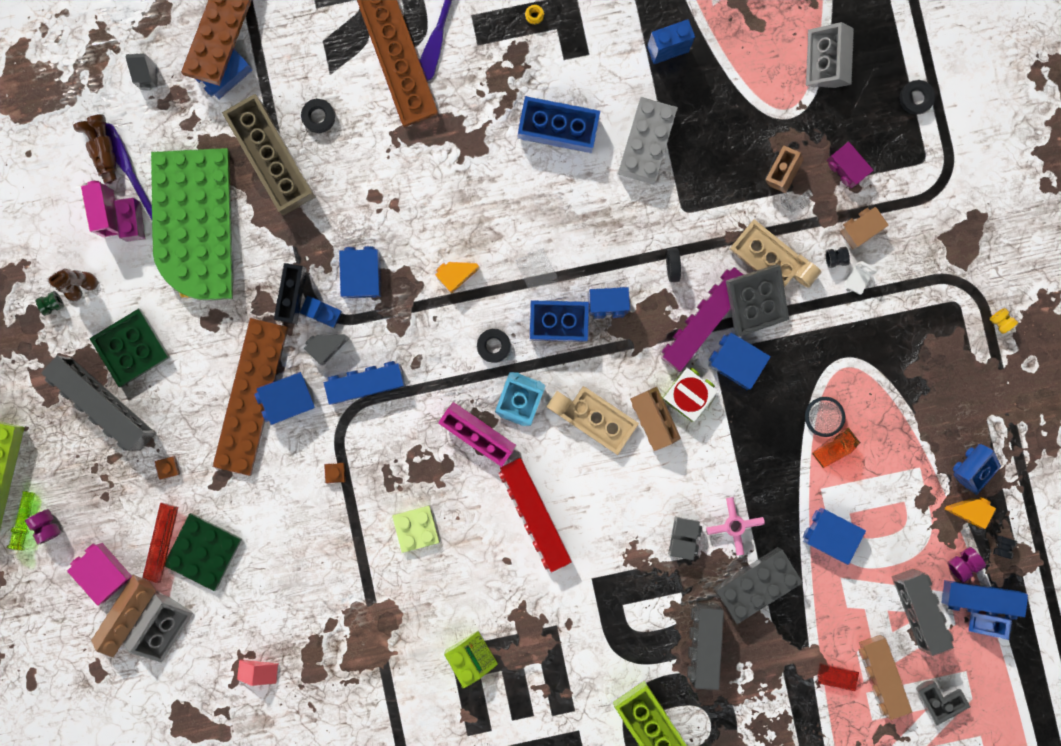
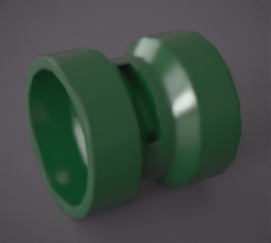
[35,291,64,316]

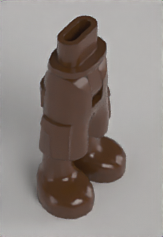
[73,114,117,184]
[48,268,98,302]

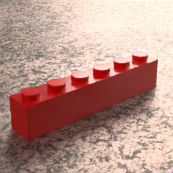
[498,457,572,573]

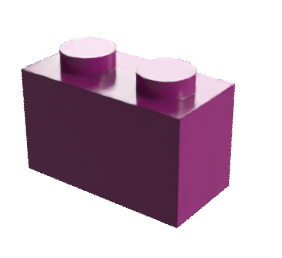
[827,141,873,188]
[114,198,145,242]

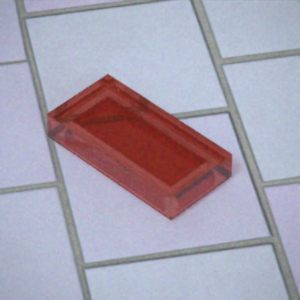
[816,663,859,692]

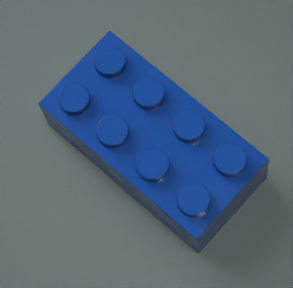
[518,96,600,153]

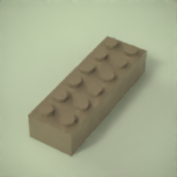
[222,94,316,216]

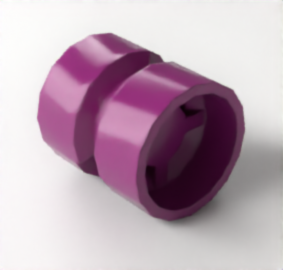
[25,509,61,545]
[947,546,986,583]

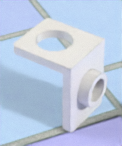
[844,261,878,295]

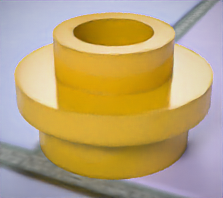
[525,5,544,24]

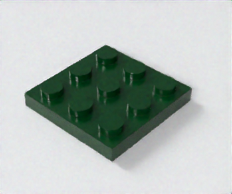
[89,308,170,388]
[163,513,242,591]

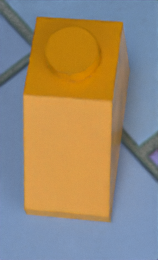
[435,262,480,294]
[944,497,996,529]

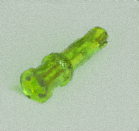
[7,491,35,551]

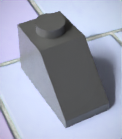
[125,53,158,90]
[304,334,350,366]

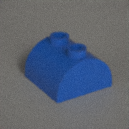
[953,444,1001,495]

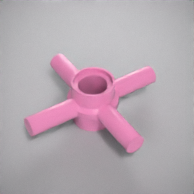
[706,497,765,556]

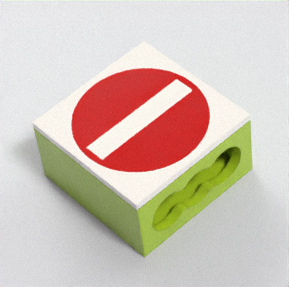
[662,368,718,422]

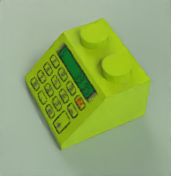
[444,631,498,688]

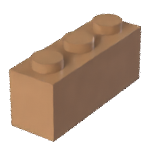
[630,386,681,451]

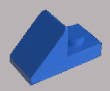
[300,296,342,328]
[969,613,1012,640]

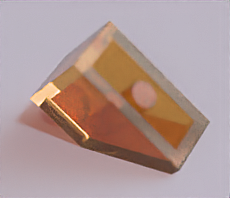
[812,427,860,468]

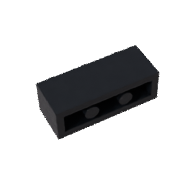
[274,263,307,325]

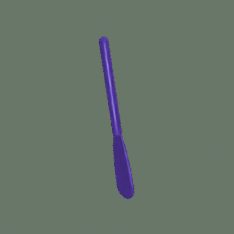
[420,0,452,81]
[106,123,152,220]

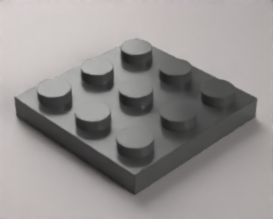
[726,264,789,337]

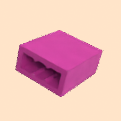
[81,180,118,238]
[67,543,132,606]

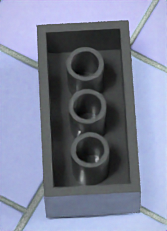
[713,547,803,624]
[891,569,954,656]
[687,603,724,690]

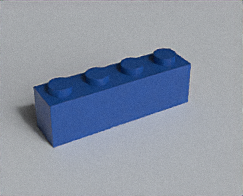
[323,361,406,405]
[941,580,1028,619]

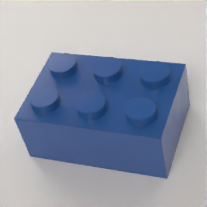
[530,300,589,342]

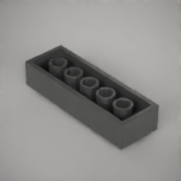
[41,355,156,451]

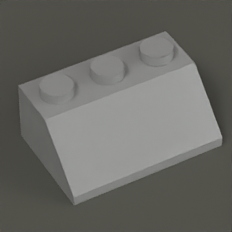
[806,22,853,88]
[123,592,193,663]

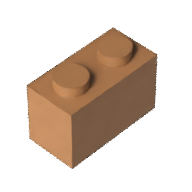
[766,146,804,193]
[840,207,889,250]

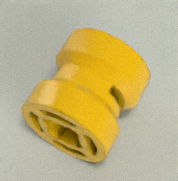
[990,307,1018,334]

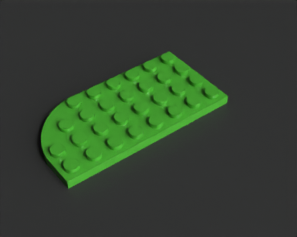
[151,148,233,300]

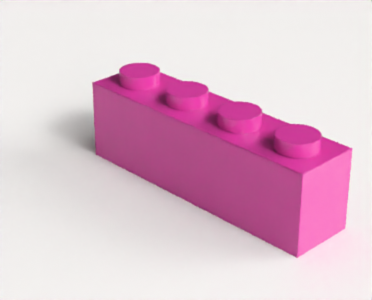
[438,402,516,467]

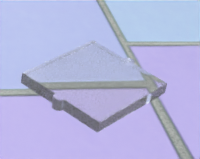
[515,248,558,291]

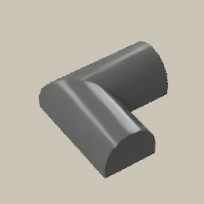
[916,680,971,725]

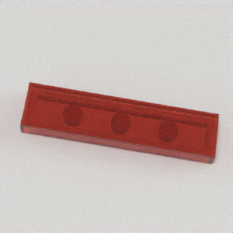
[142,502,179,583]

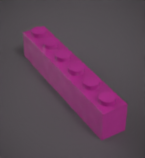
[661,267,744,372]

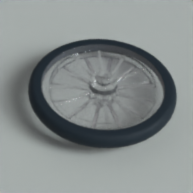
[805,397,846,437]

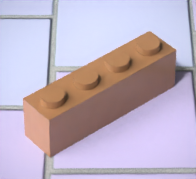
[91,575,156,658]
[858,635,913,720]

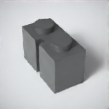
[668,516,702,560]

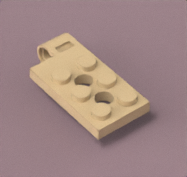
[729,219,822,288]
[546,386,639,455]

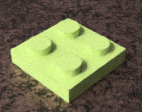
[392,505,439,553]

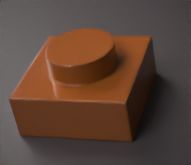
[155,456,180,480]
[324,463,346,483]

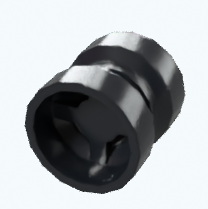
[825,247,850,268]
[993,535,1018,559]

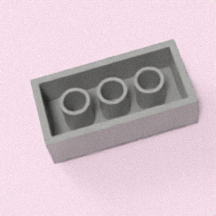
[618,97,678,185]

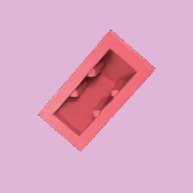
[237,660,279,686]

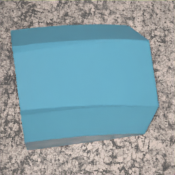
[495,372,545,426]

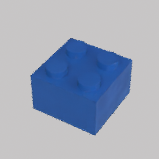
[588,287,630,319]

